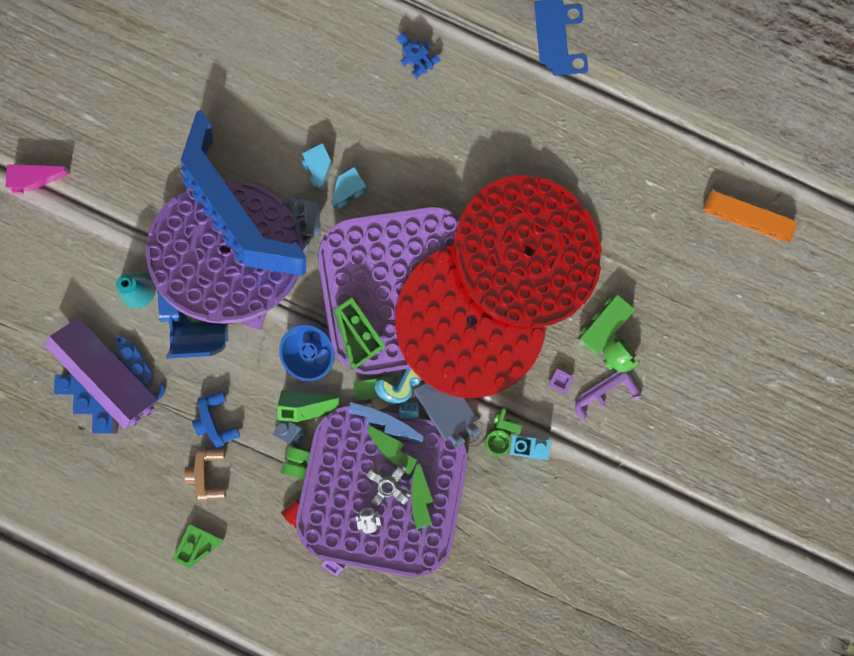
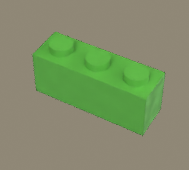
[578,295,635,355]

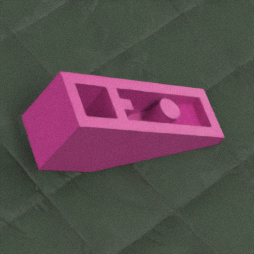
[5,164,70,194]

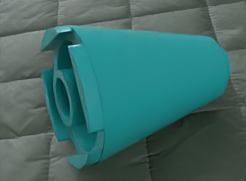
[116,271,155,308]

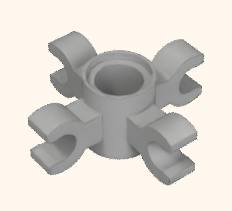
[366,463,411,506]

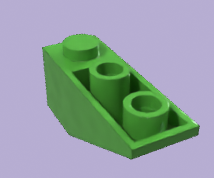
[278,390,339,422]

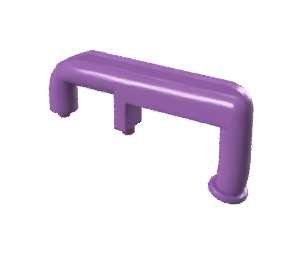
[575,371,643,420]

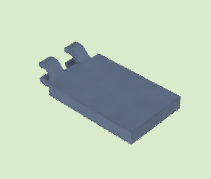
[413,383,481,449]

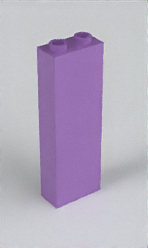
[45,318,158,430]

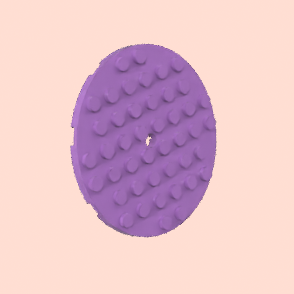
[146,179,303,323]

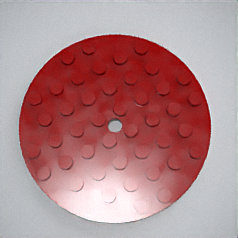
[453,175,602,328]
[394,245,546,398]

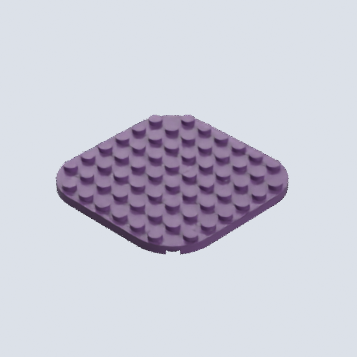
[318,207,476,374]
[296,406,467,577]

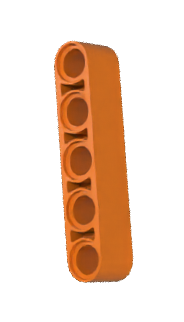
[703,191,798,242]

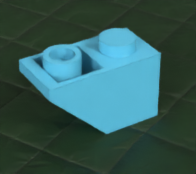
[301,143,332,191]
[332,167,367,209]
[510,435,551,460]

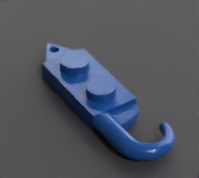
[115,335,165,400]

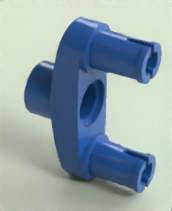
[192,391,241,448]

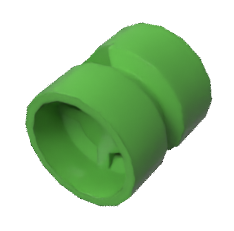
[485,430,511,456]
[280,446,310,479]

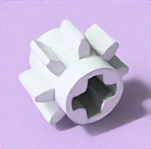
[356,508,381,533]

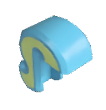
[375,368,421,405]

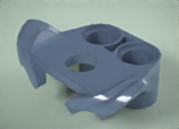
[285,193,321,252]

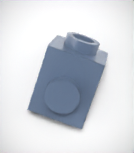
[273,420,308,448]

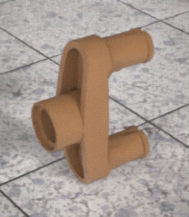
[184,447,226,502]

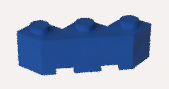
[54,375,118,434]

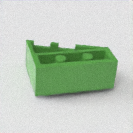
[333,298,386,370]

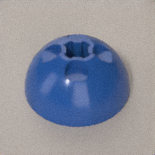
[279,324,335,381]

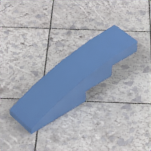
[349,402,424,443]

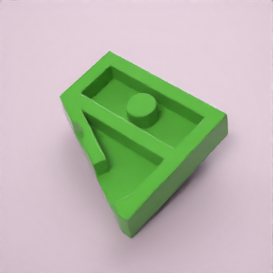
[172,524,224,568]

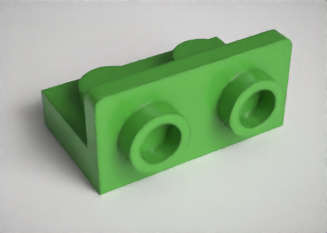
[492,408,522,436]

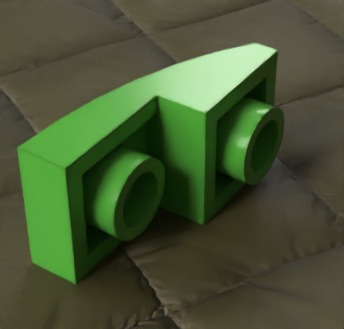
[353,376,395,401]

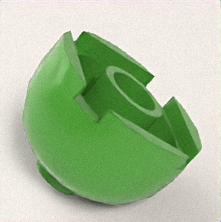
[603,333,640,372]

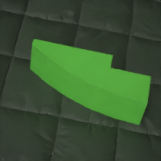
[367,425,417,477]
[411,464,433,530]

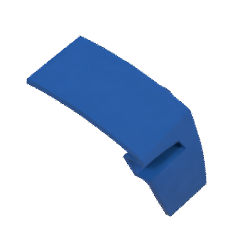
[157,253,228,359]

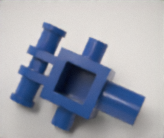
[396,32,441,80]

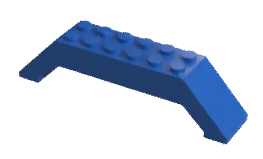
[180,109,306,276]

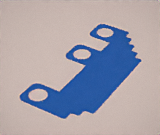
[534,0,588,76]

